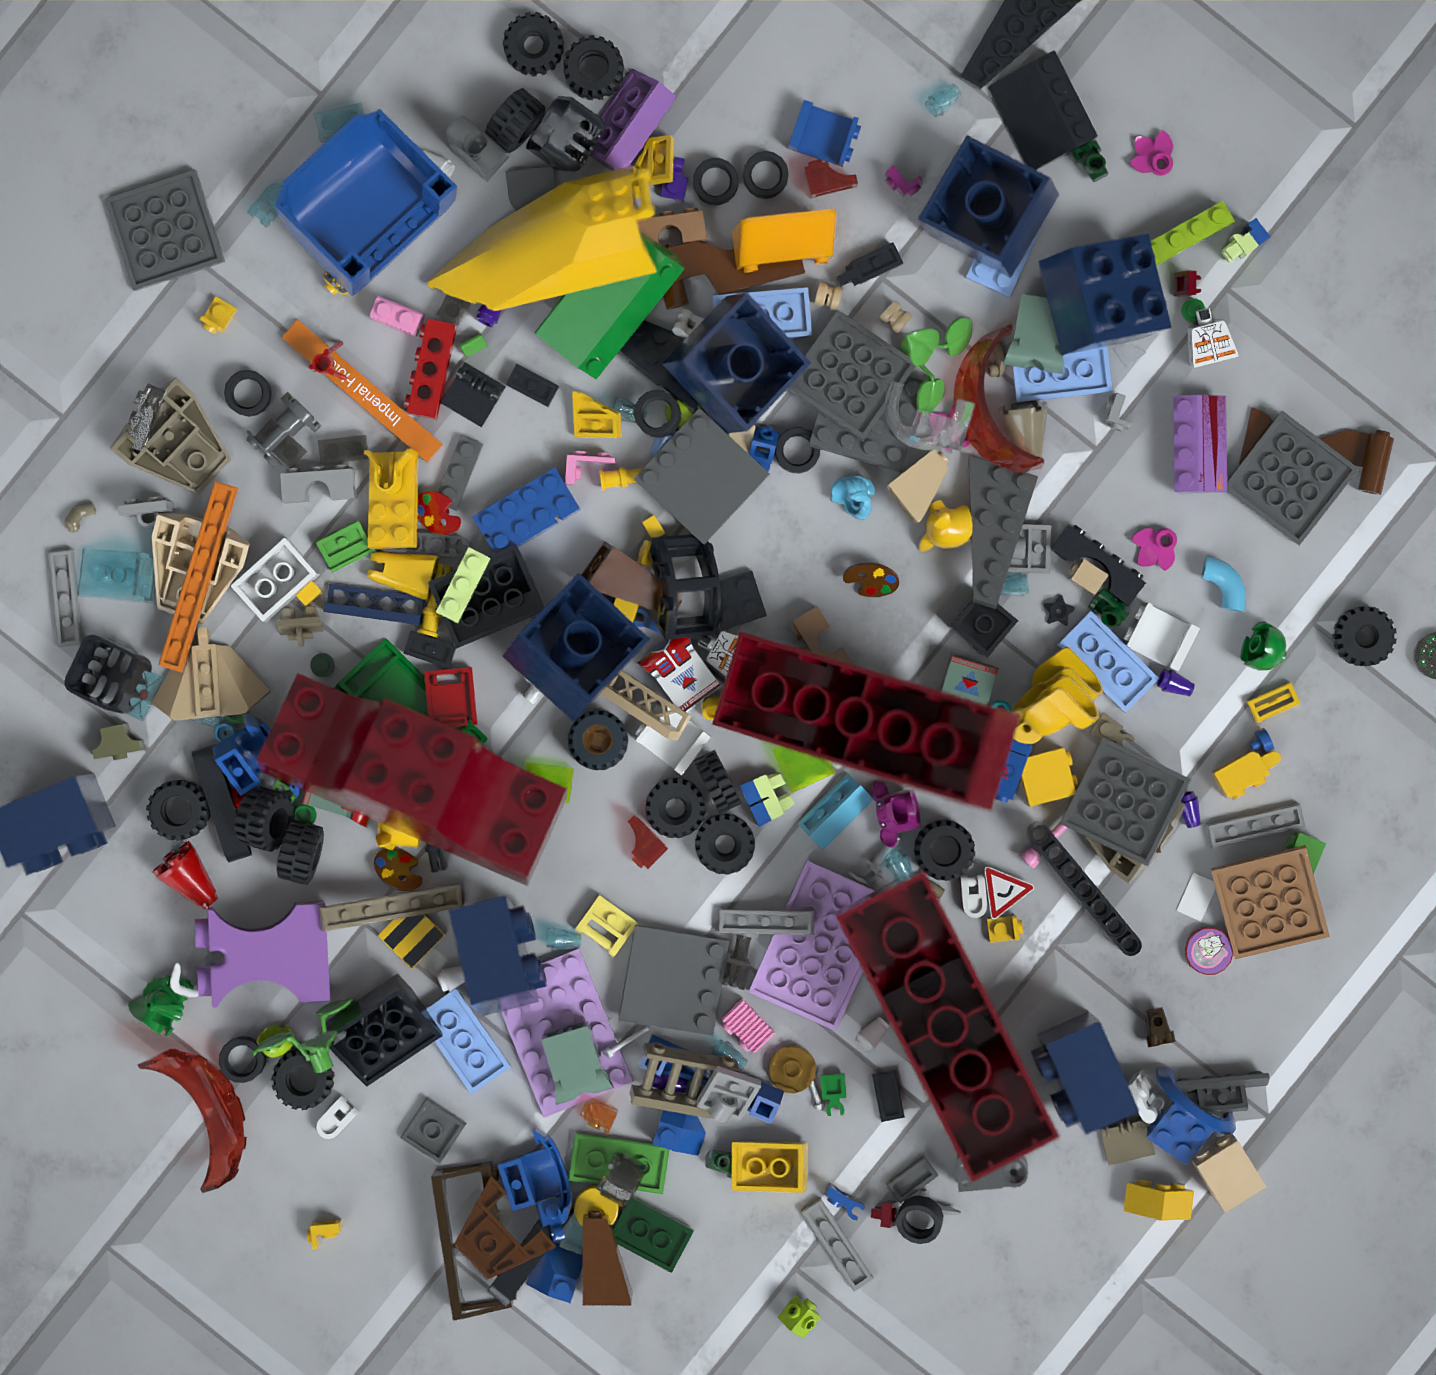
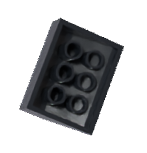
[988,50,1098,170]
[428,544,545,649]
[321,973,443,1087]

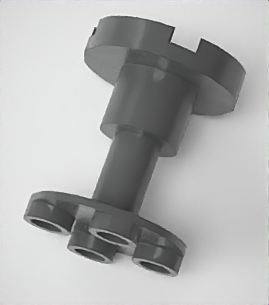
[246,391,322,467]

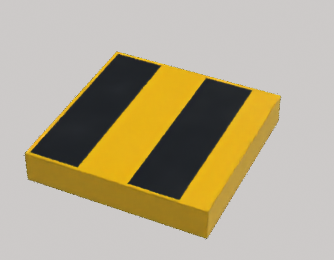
[378,914,446,969]

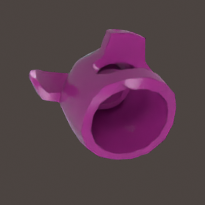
[872,781,921,848]

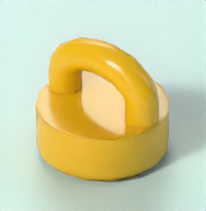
[701,696,720,720]

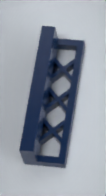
[323,584,425,625]

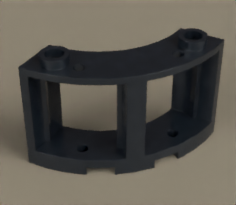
[647,534,722,639]

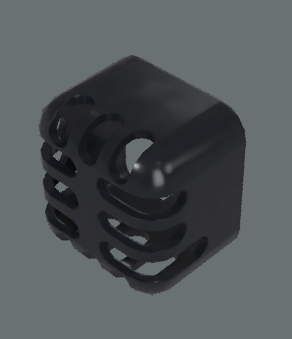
[526,96,605,172]
[64,635,152,714]

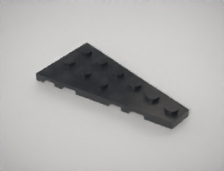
[960,0,1082,90]

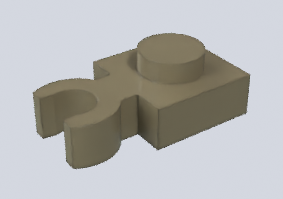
[1089,713,1135,748]

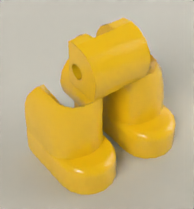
[1012,647,1103,744]

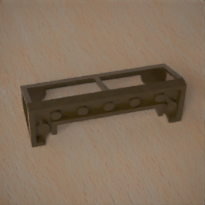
[431,1161,517,1321]

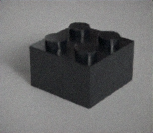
[949,599,1019,658]

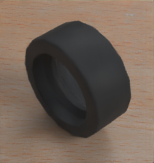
[743,151,789,199]
[693,158,738,205]
[224,370,272,417]
[634,390,681,438]
[775,427,820,474]
[218,1036,266,1083]
[896,1195,944,1244]

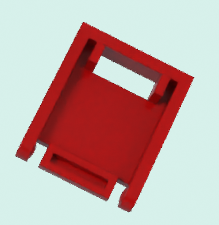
[424,667,477,727]

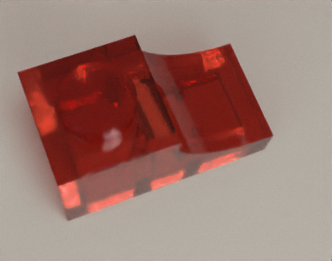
[804,159,858,198]
[628,814,668,869]

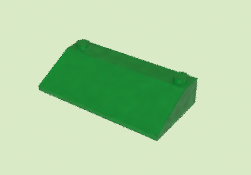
[535,231,685,380]
[334,638,488,745]

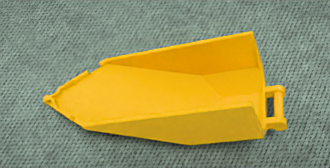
[427,165,656,311]

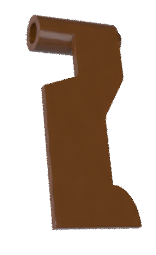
[662,241,805,310]
[1239,408,1394,495]

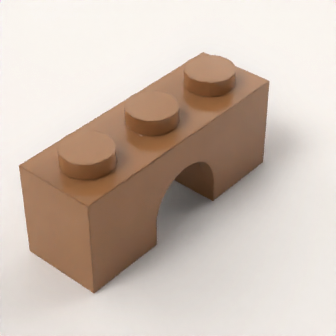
[637,208,707,244]
[791,606,854,665]

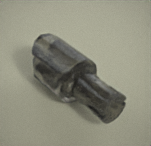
[722,934,752,990]

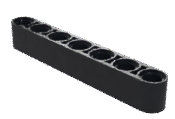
[1026,822,1142,956]

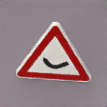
[984,867,1034,919]

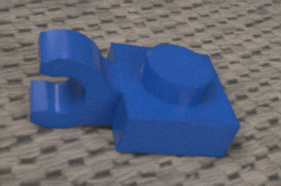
[633,609,661,633]
[825,1183,865,1221]
[536,1197,565,1242]

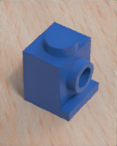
[749,426,780,464]

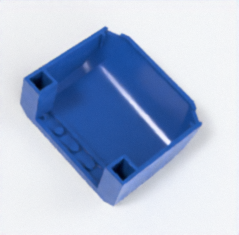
[275,109,457,296]

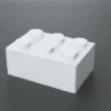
[231,538,320,623]

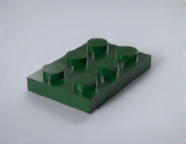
[613,1196,694,1273]

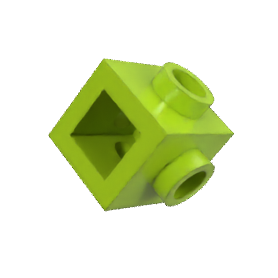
[777,1295,821,1339]

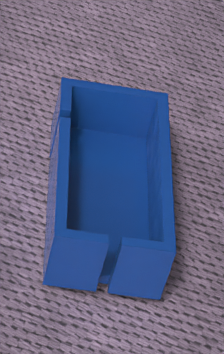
[473,467,581,554]

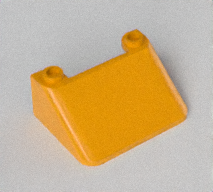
[732,209,837,273]

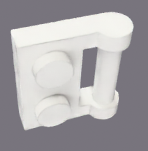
[1128,1069,1166,1123]

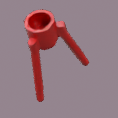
[309,341,348,381]

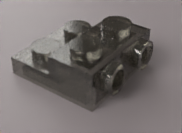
[128,383,166,452]

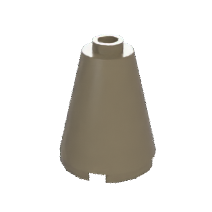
[999,401,1048,468]

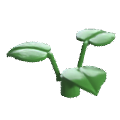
[900,317,973,417]
[252,998,355,1073]

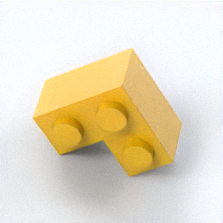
[1123,1178,1194,1221]

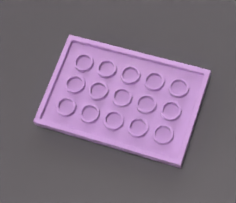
[748,860,875,1031]
[501,948,633,1118]

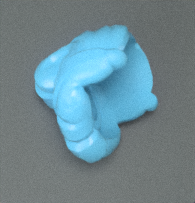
[830,475,875,520]

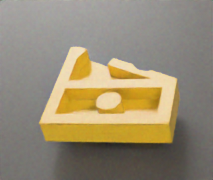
[635,135,674,185]
[572,390,622,438]

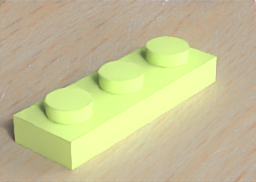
[436,547,491,623]

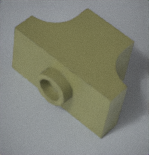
[92,724,145,761]

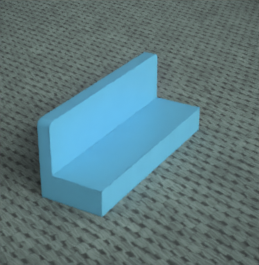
[797,773,873,849]

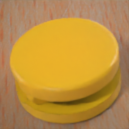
[574,1185,619,1227]

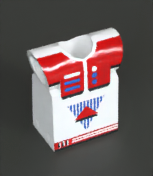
[637,637,721,712]

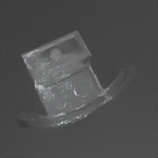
[885,381,975,454]

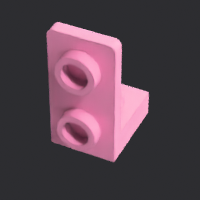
[565,451,616,486]

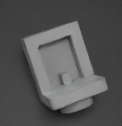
[1105,393,1132,432]

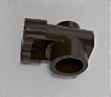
[1145,1007,1176,1047]

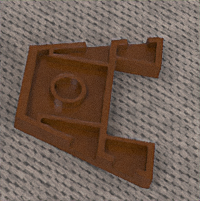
[454,1177,556,1280]

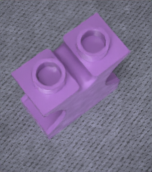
[195,901,330,1008]

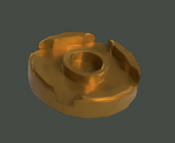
[768,1045,817,1094]

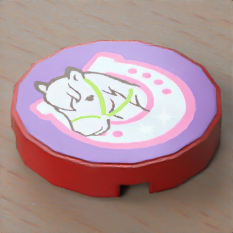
[1185,927,1233,975]

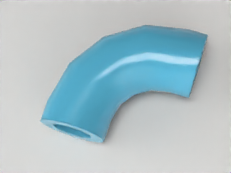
[1201,556,1246,612]

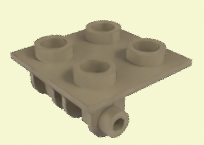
[1100,1112,1155,1165]

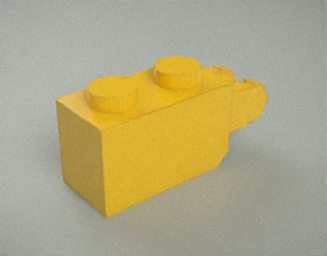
[1211,751,1281,800]

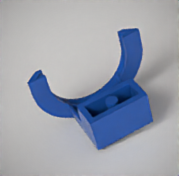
[212,714,299,797]
[1147,1068,1236,1165]
[498,1128,572,1224]

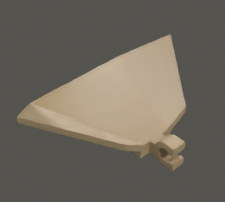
[151,627,271,721]

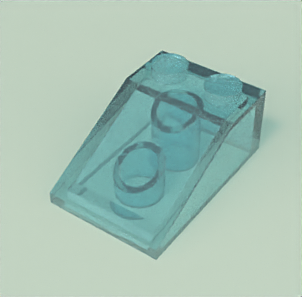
[77,548,155,604]

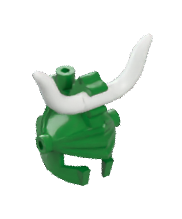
[128,963,198,1037]

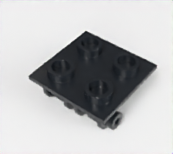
[441,362,506,428]

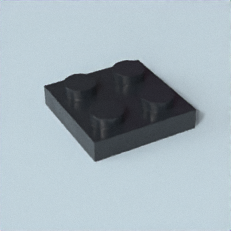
[719,571,767,631]

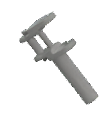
[848,837,901,889]

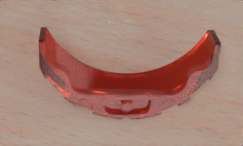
[953,324,1045,473]
[137,1049,247,1193]

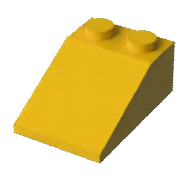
[732,1140,808,1193]

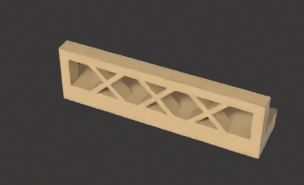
[601,670,691,741]

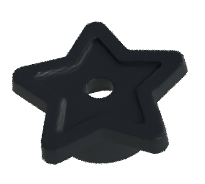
[1044,595,1075,626]

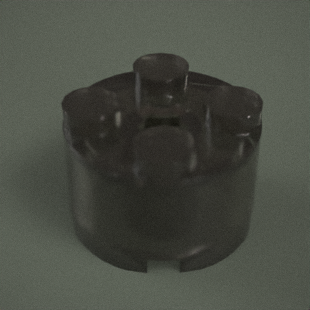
[597,1152,648,1209]

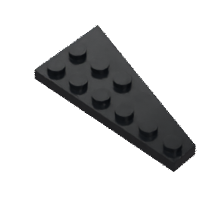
[617,320,699,414]

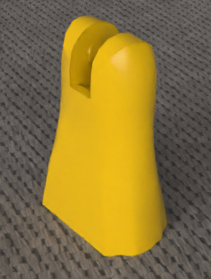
[366,552,439,601]

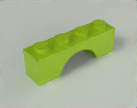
[1151,201,1235,266]

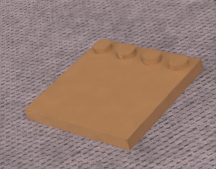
[1211,845,1330,959]

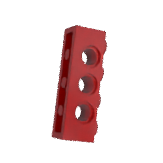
[404,318,458,421]

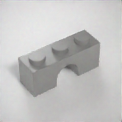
[280,465,357,504]

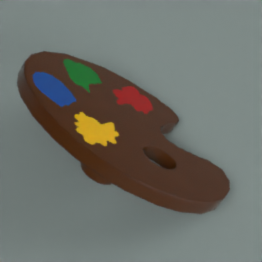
[843,562,899,597]
[374,848,423,891]

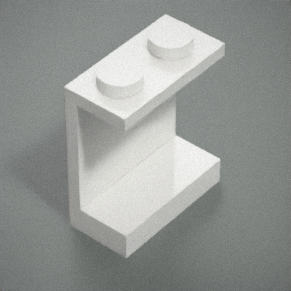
[1123,602,1200,672]
[635,703,711,775]

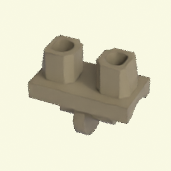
[276,606,323,647]

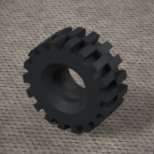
[503,12,564,76]
[1332,606,1397,666]
[693,750,742,814]
[645,778,705,838]
[695,814,755,875]

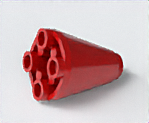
[152,841,218,910]

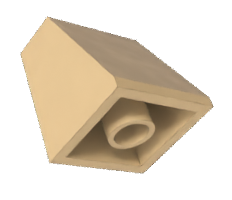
[886,449,949,525]
[1191,1133,1266,1213]

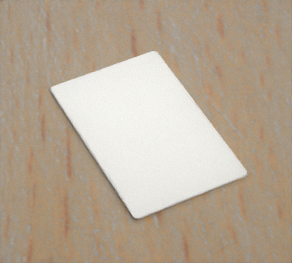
[1177,873,1216,921]

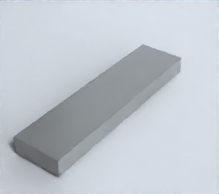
[48,549,83,647]
[1206,803,1306,848]
[719,909,815,935]
[801,1197,874,1292]

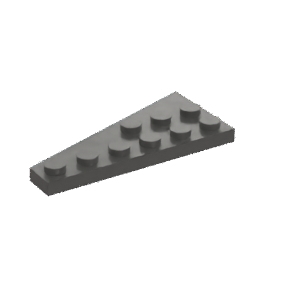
[968,455,1038,609]

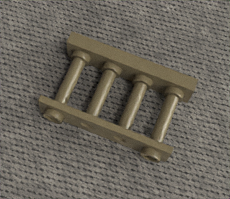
[629,1042,740,1119]

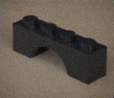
[1051,525,1146,606]

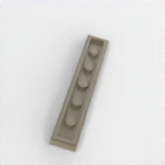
[318,883,463,932]

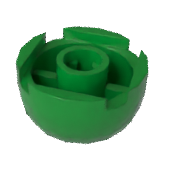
[1240,621,1287,671]

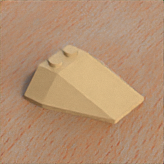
[152,513,250,624]

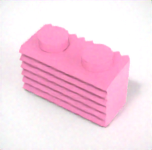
[370,296,425,337]
[721,997,775,1054]

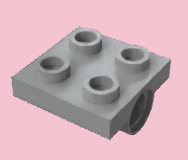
[118,496,175,528]
[1008,524,1052,574]
[696,1066,761,1123]

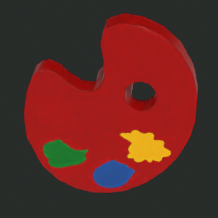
[417,491,462,535]

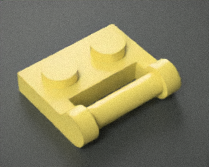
[575,895,639,958]

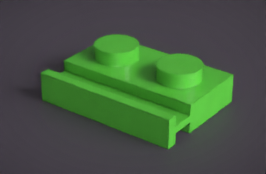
[316,519,375,573]

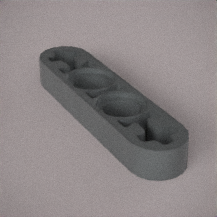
[381,532,471,558]

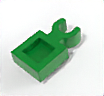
[820,1073,846,1116]

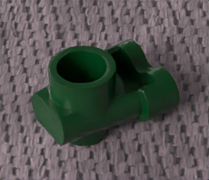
[1071,140,1109,182]
[1088,588,1129,628]
[705,1150,732,1178]

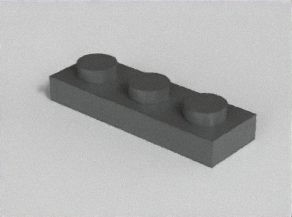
[438,435,483,511]

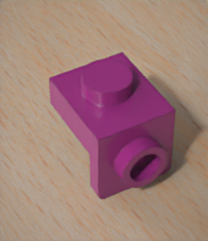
[885,165,923,197]

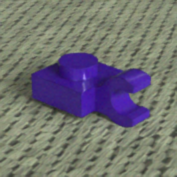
[660,157,689,202]

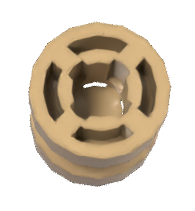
[814,282,843,311]
[879,300,913,334]

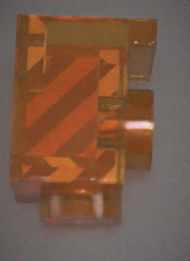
[580,1098,618,1135]

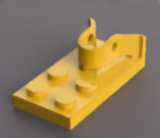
[364,448,419,549]

